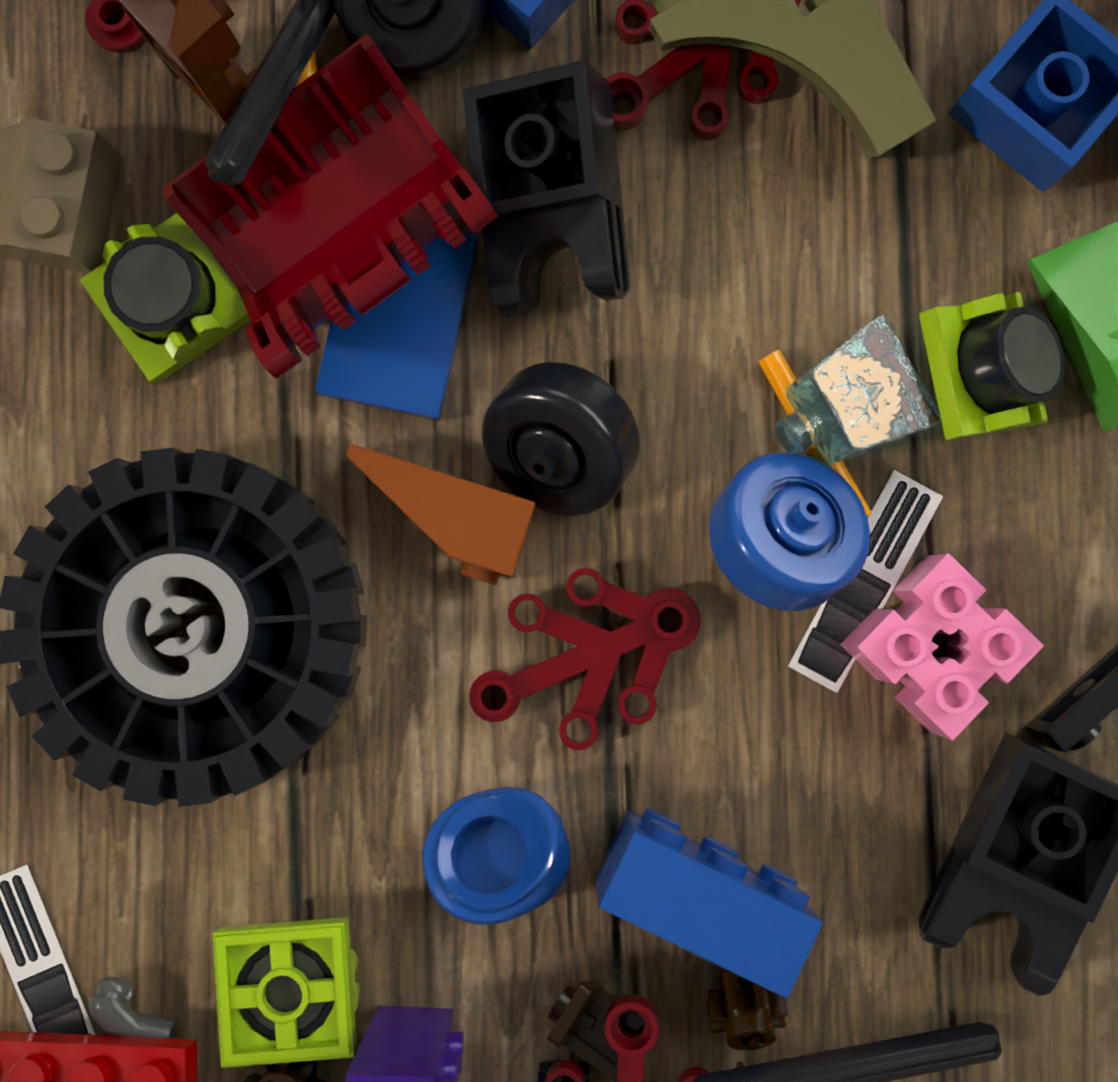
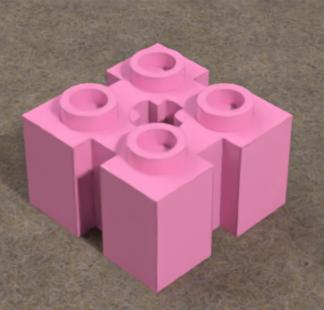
[840,553,1044,741]

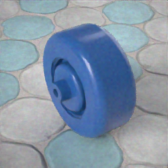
[709,452,870,611]

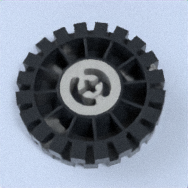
[0,448,367,807]

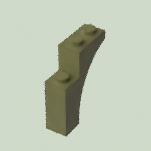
[648,0,937,158]

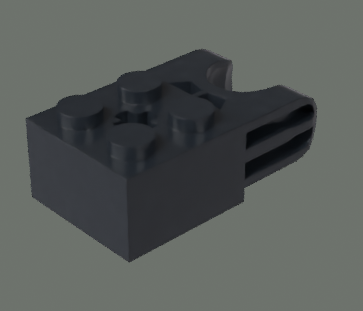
[462,60,630,318]
[918,732,1118,996]

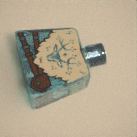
[775,314,941,466]

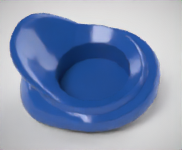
[422,787,571,925]

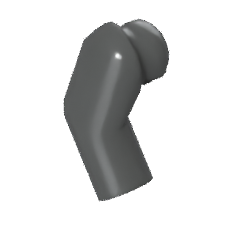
[89,977,177,1038]

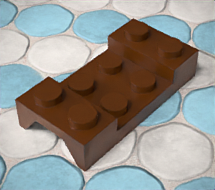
[116,0,257,125]

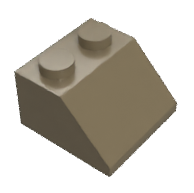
[0,119,123,274]

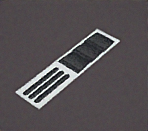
[788,470,943,693]
[0,865,96,1035]

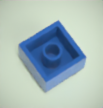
[948,0,1118,192]

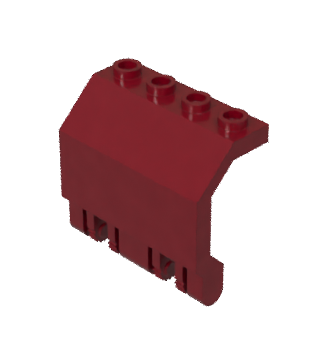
[161,33,499,379]

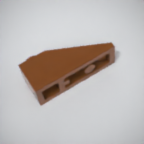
[346,443,537,586]

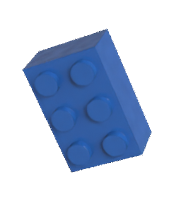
[595,808,823,999]

